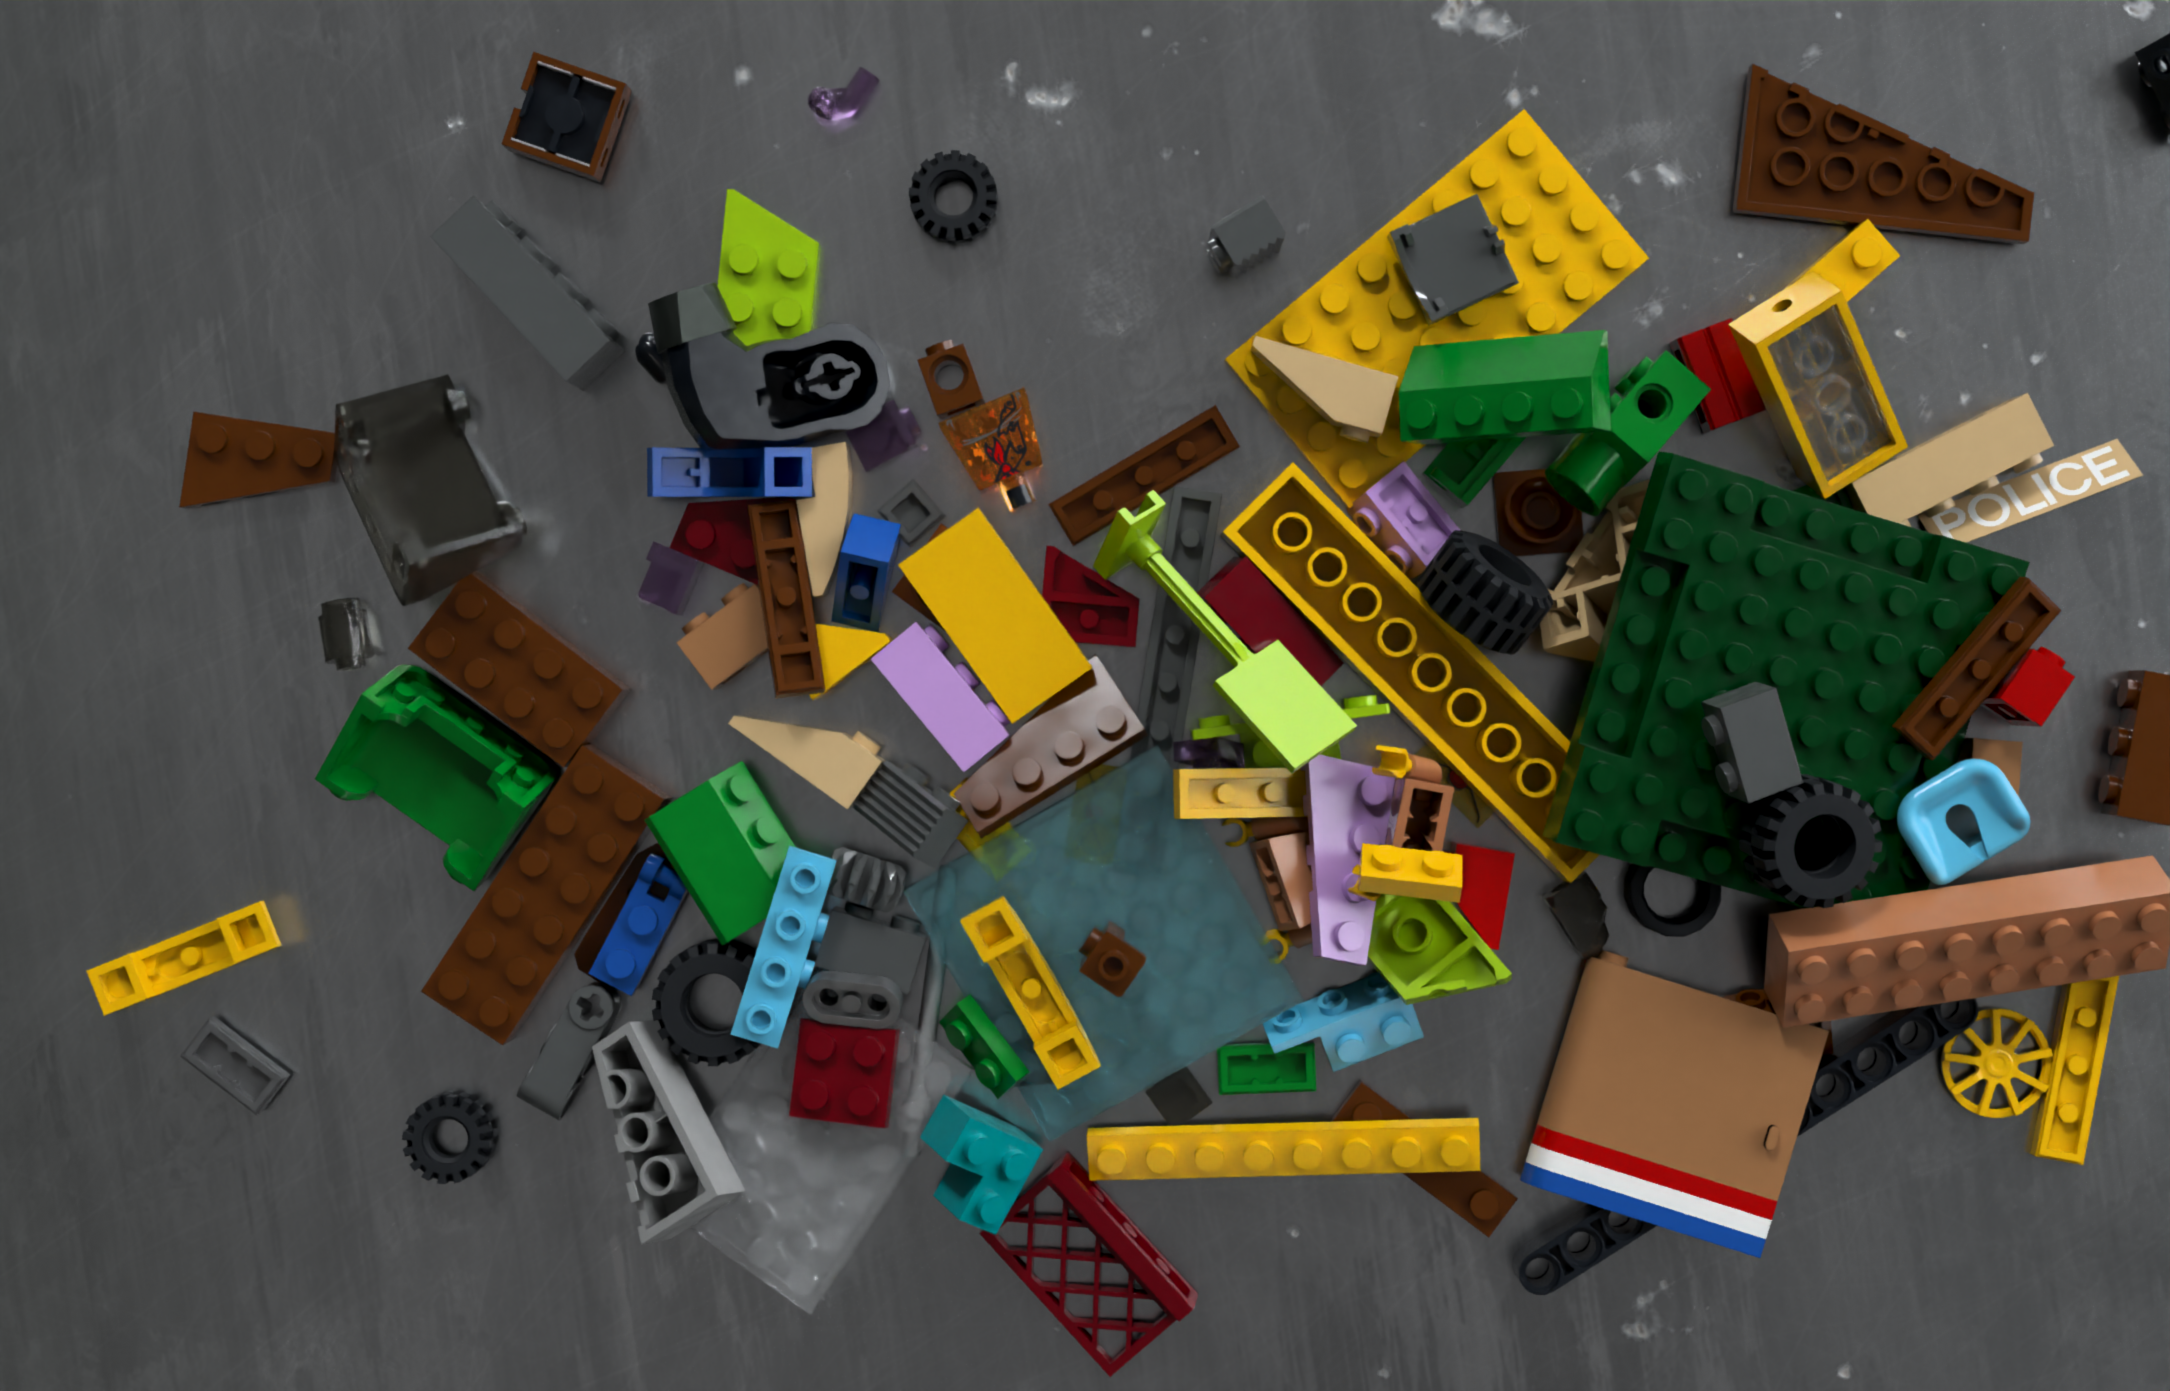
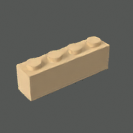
[1845,393,2054,527]

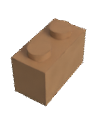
[676,583,768,690]

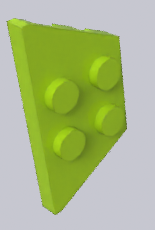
[717,189,821,346]
[1367,894,1512,1005]

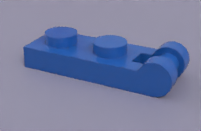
[588,853,688,996]

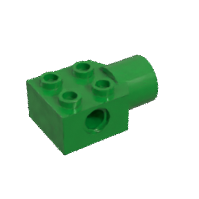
[1545,350,1711,516]

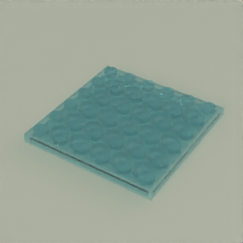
[903,745,1304,1142]

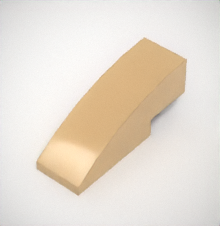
[796,442,853,598]

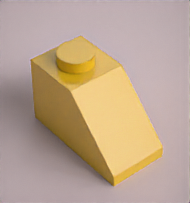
[809,624,893,700]

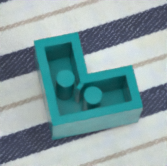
[920,1094,1044,1235]

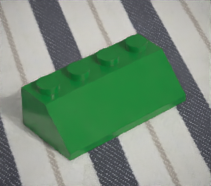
[1399,330,1611,445]

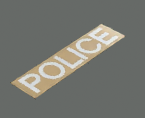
[1917,439,2143,543]

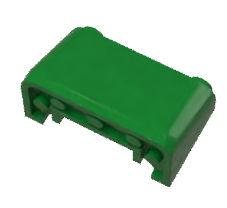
[315,664,558,891]

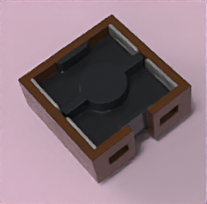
[502,52,632,183]

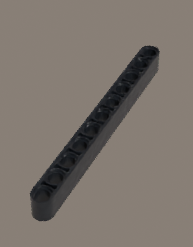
[1513,998,1978,1295]

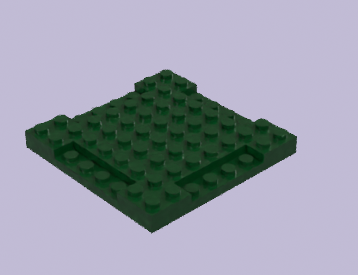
[1542,451,2030,908]

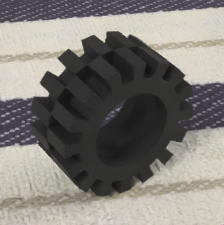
[909,150,998,244]
[402,1092,497,1184]

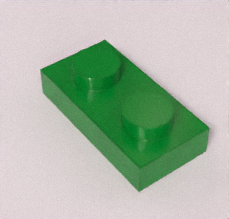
[939,994,1030,1099]

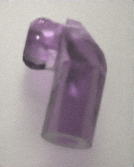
[808,67,880,120]

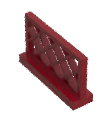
[979,1152,1198,1377]

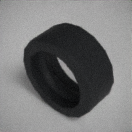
[1624,863,1721,937]

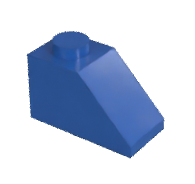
[831,513,901,632]

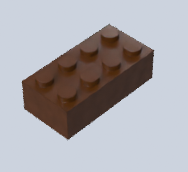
[408,570,632,768]

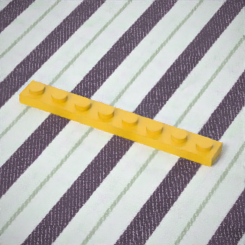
[1086,1118,1481,1181]

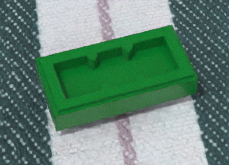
[1217,1041,1316,1095]

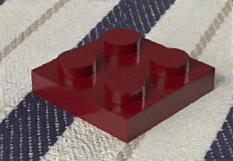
[789,1018,900,1129]

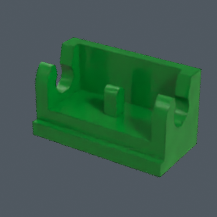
[1422,437,1526,508]

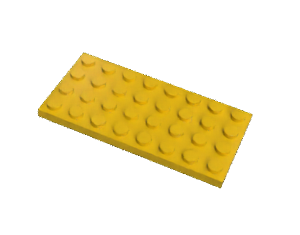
[1224,109,1649,509]

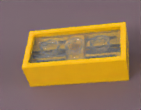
[1728,271,1908,499]

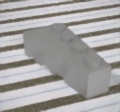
[592,1020,745,1245]

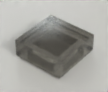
[1145,1062,1213,1126]

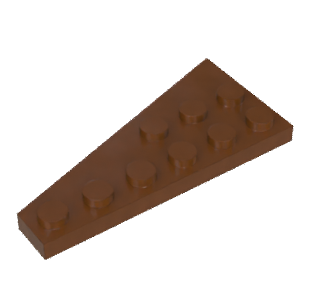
[1733,64,2034,244]

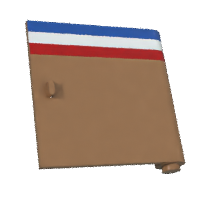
[1520,949,1829,1258]

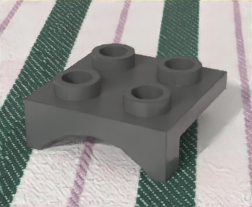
[1387,194,1519,326]

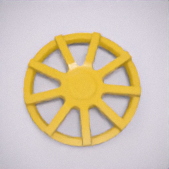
[1941,1008,2053,1118]

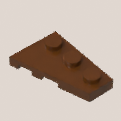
[179,412,342,509]

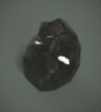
[1542,871,1610,959]

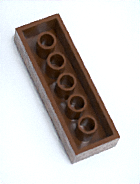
[421,744,673,1045]

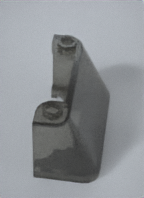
[334,374,527,606]

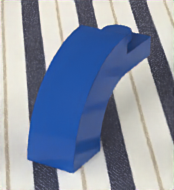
[647,447,812,497]

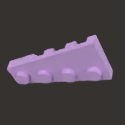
[1301,755,1395,966]

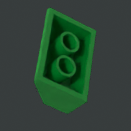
[644,761,796,946]

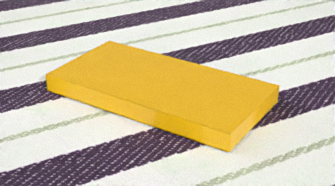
[898,507,1092,724]

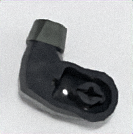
[648,283,890,451]

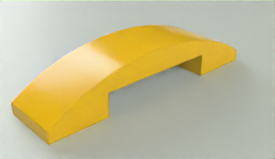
[960,895,1101,1090]
[86,900,282,1016]

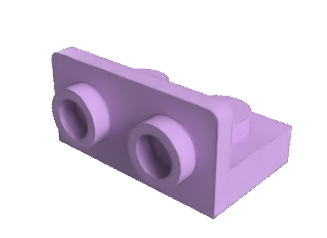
[1346,461,1460,581]

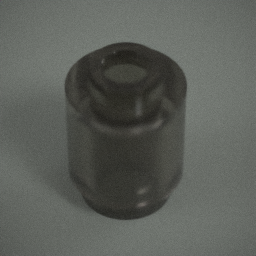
[318,598,375,671]

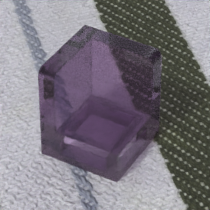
[638,541,705,616]

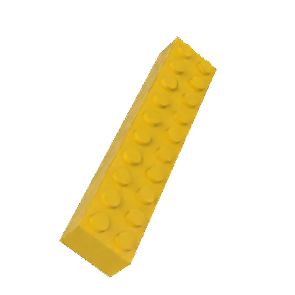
[1220,462,1600,883]

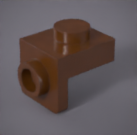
[1078,920,1147,997]

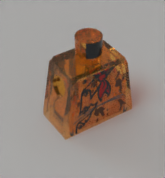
[938,387,1044,512]

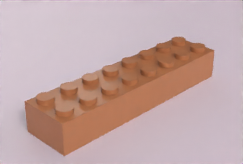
[1764,855,2170,1028]

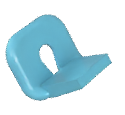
[1897,758,2030,885]

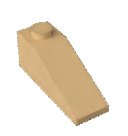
[1250,336,1398,443]
[728,715,886,809]

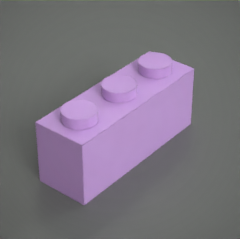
[871,622,1011,772]

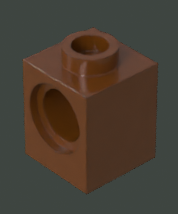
[917,340,985,419]

